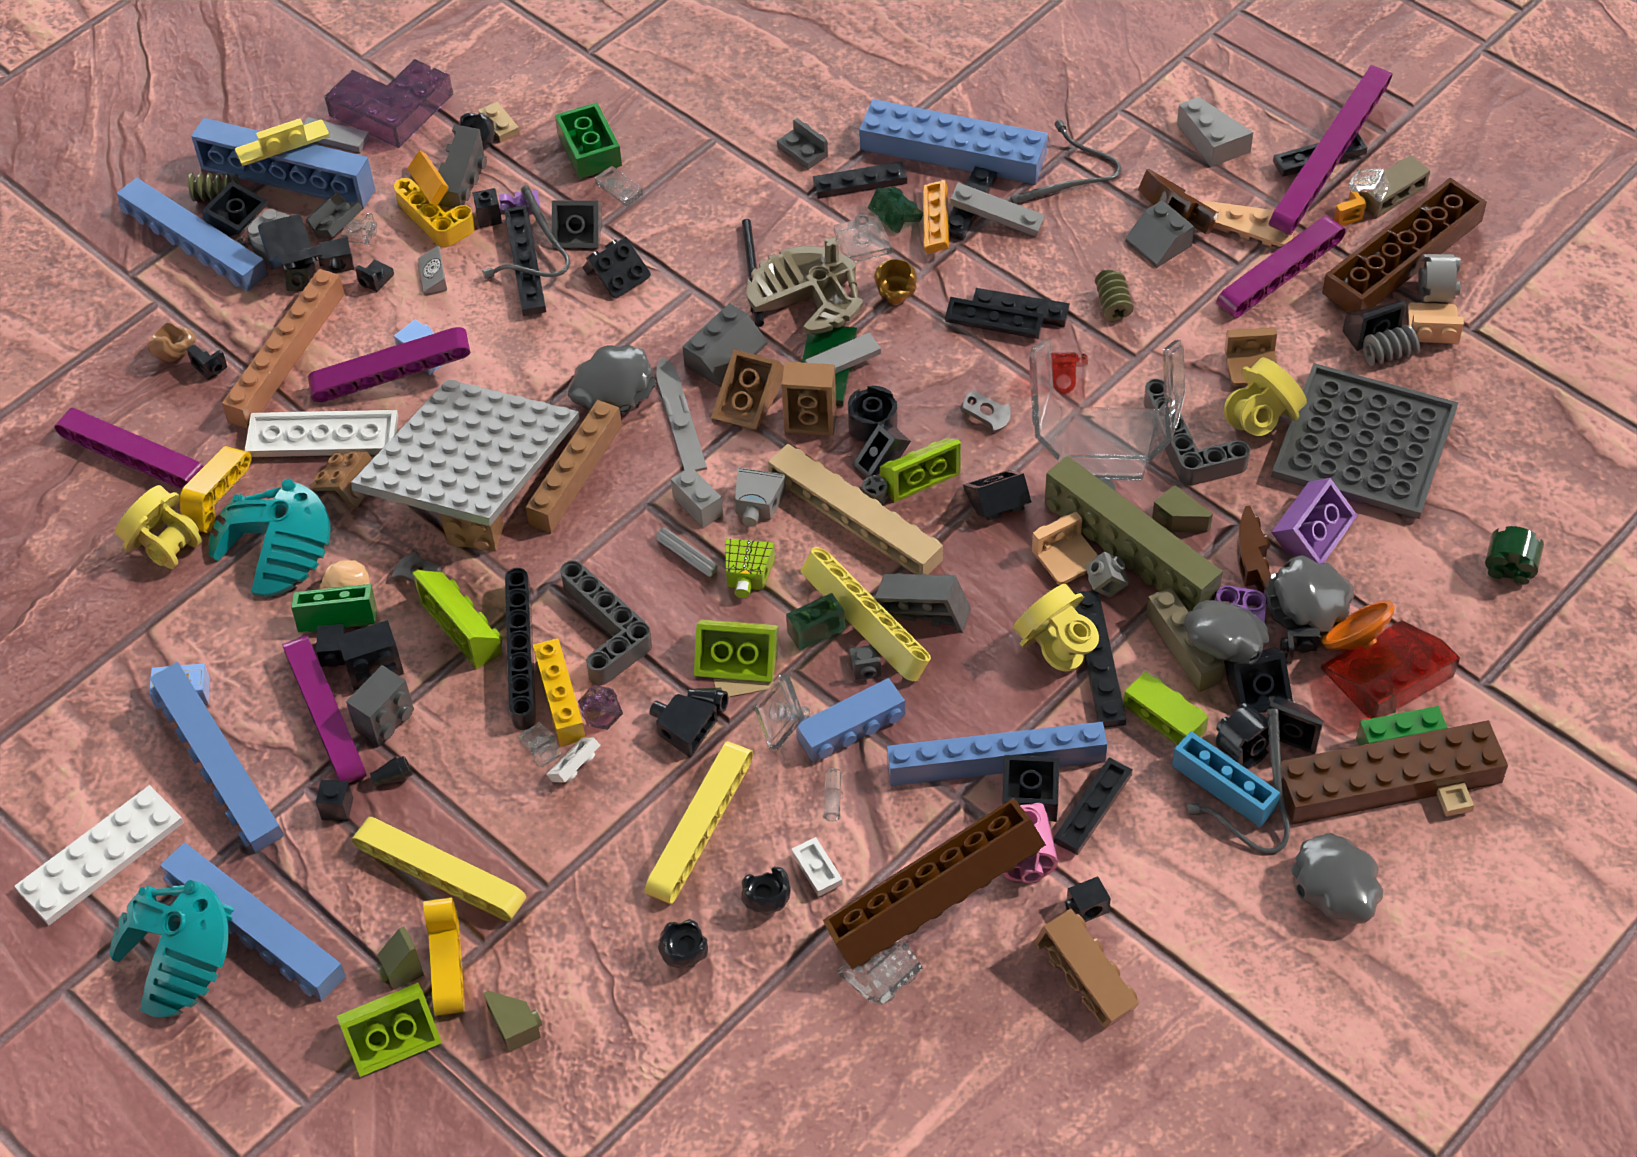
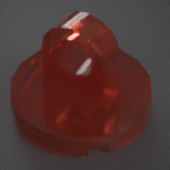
[1039,352,1088,395]

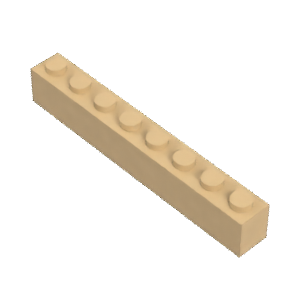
[768,444,943,575]

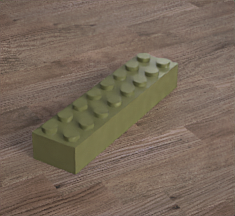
[1045,455,1223,612]

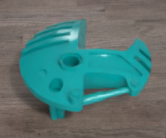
[209,478,331,597]
[110,880,234,1018]

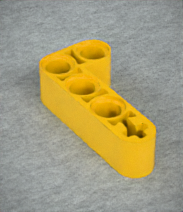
[394,178,475,247]
[180,446,251,533]
[423,898,465,1016]

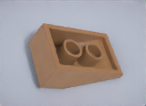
[711,349,784,431]

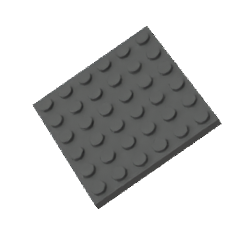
[1271,363,1459,519]

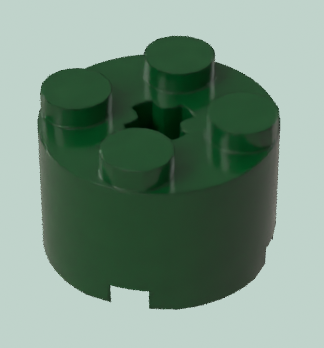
[1485,526,1544,585]

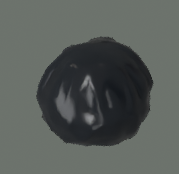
[460,112,495,151]
[741,866,791,914]
[658,919,708,968]

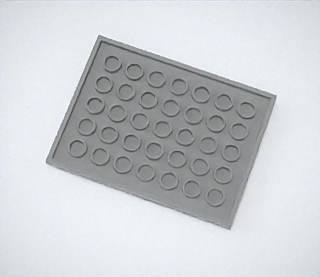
[351,379,579,526]

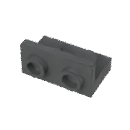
[777,118,828,170]
[306,193,363,238]

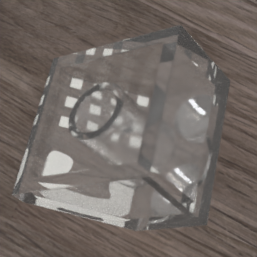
[837,940,923,1005]

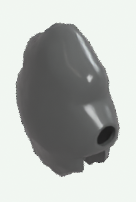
[568,345,656,414]
[1264,555,1354,636]
[1184,600,1269,665]
[1291,833,1383,924]

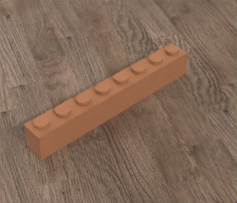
[222,269,345,429]

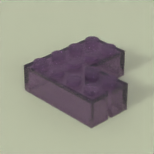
[324,59,453,148]

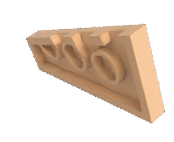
[1203,201,1294,247]

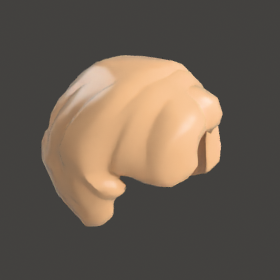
[319,560,370,589]

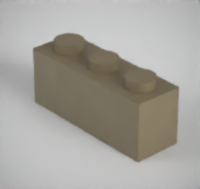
[1359,155,1431,218]

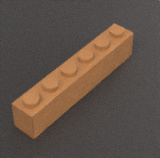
[526,400,622,533]

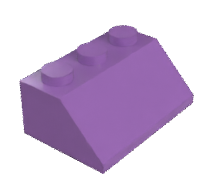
[1271,478,1358,564]

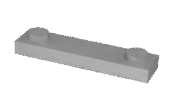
[949,182,1045,237]

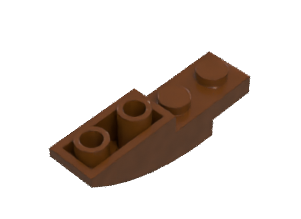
[1138,169,1219,234]
[1237,505,1271,604]

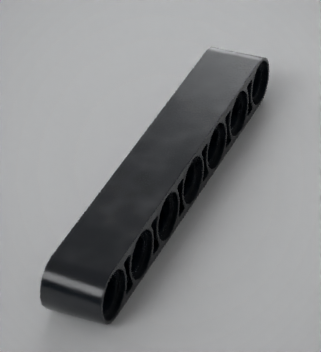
[505,568,536,730]

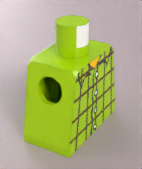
[725,538,775,598]

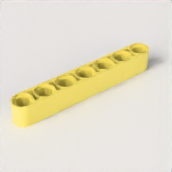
[801,547,931,681]
[645,741,753,904]
[352,817,526,922]

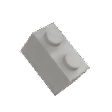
[671,467,723,528]

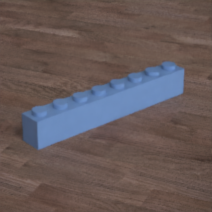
[116,178,268,292]
[150,662,285,853]
[887,722,1107,786]
[160,842,346,1001]

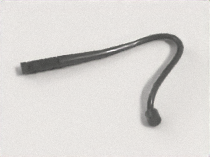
[1010,120,1121,204]
[482,185,570,279]
[1188,709,1290,854]

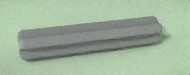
[656,527,718,577]

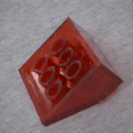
[1321,620,1460,719]

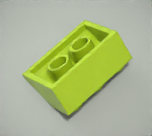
[880,438,961,503]
[694,620,779,682]
[337,983,442,1077]

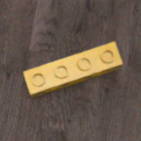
[533,638,586,747]

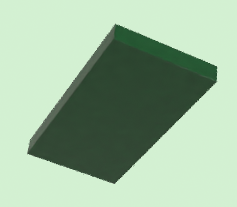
[802,326,857,406]

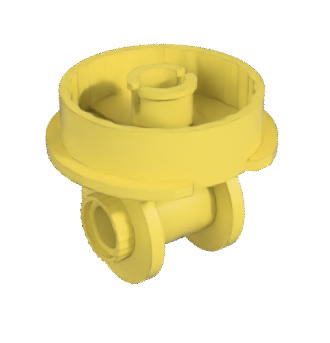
[1224,357,1307,436]
[114,485,202,569]
[1013,584,1099,672]

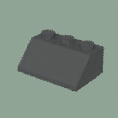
[682,303,768,387]

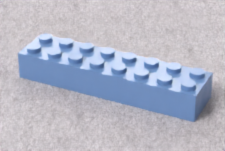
[859,99,1048,184]
[191,118,376,209]

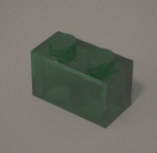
[786,593,845,651]

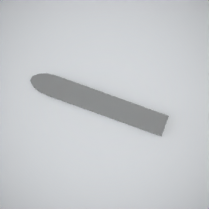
[656,358,707,472]

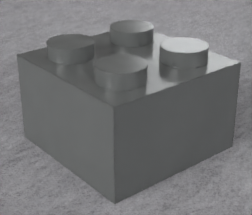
[346,665,414,746]

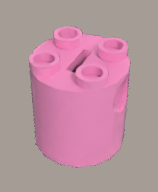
[1003,803,1058,883]

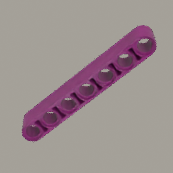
[1216,216,1346,318]
[308,327,471,402]
[54,408,204,489]
[282,635,367,783]

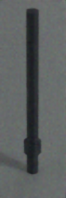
[742,219,764,327]

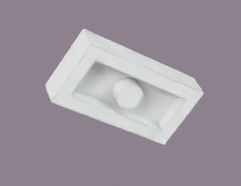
[546,737,601,783]
[792,837,843,897]

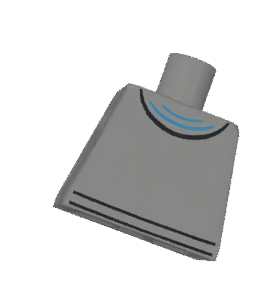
[735,467,786,527]

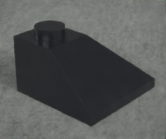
[1343,301,1407,351]
[1267,696,1324,754]

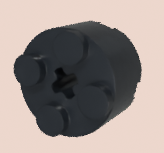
[848,385,898,442]
[1216,703,1270,769]

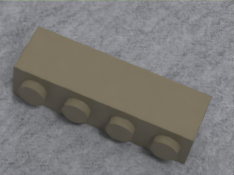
[1146,587,1225,692]

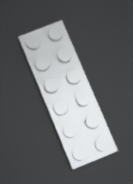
[245,410,399,457]
[14,785,184,926]

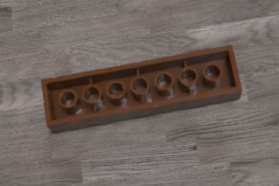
[1322,178,1487,313]
[1281,720,1508,825]
[823,798,1046,970]

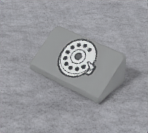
[418,246,447,294]

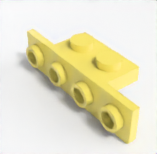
[235,118,330,166]

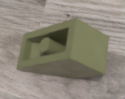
[1152,485,1213,532]
[376,926,424,990]
[483,991,542,1052]

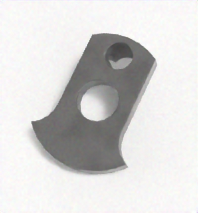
[960,390,1011,433]
[393,551,442,583]

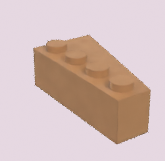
[1033,909,1139,1029]

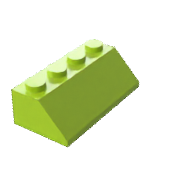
[413,570,503,669]

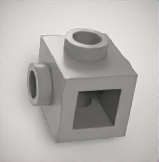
[1086,552,1129,598]

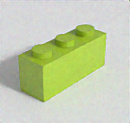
[1123,671,1209,745]

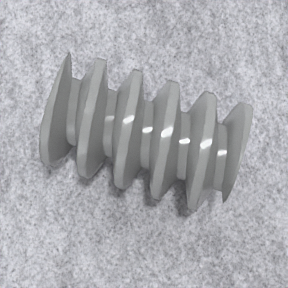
[1363,325,1420,366]

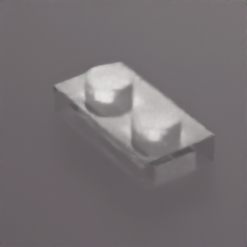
[595,166,643,207]

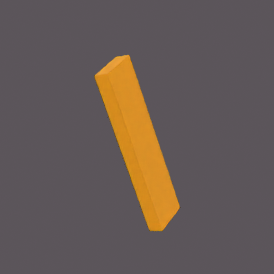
[407,150,449,206]
[923,180,949,254]

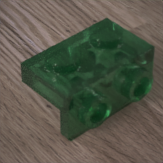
[868,187,923,233]

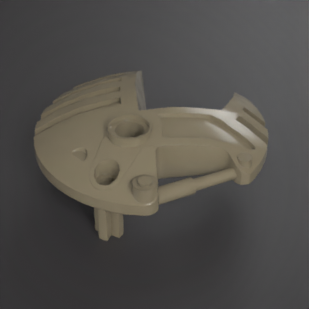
[747,237,863,334]

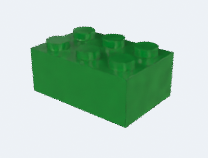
[555,102,622,179]

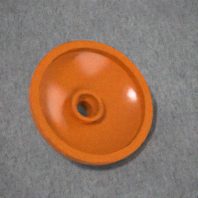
[1322,600,1395,650]

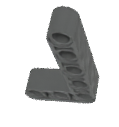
[1144,379,1250,485]
[560,560,652,685]

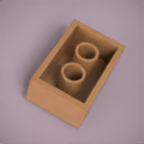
[782,362,837,435]

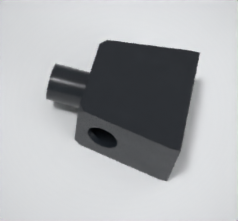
[649,694,718,758]

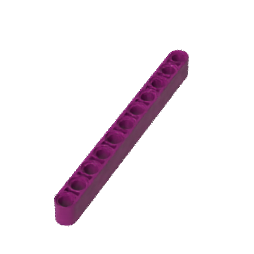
[1269,65,1393,235]

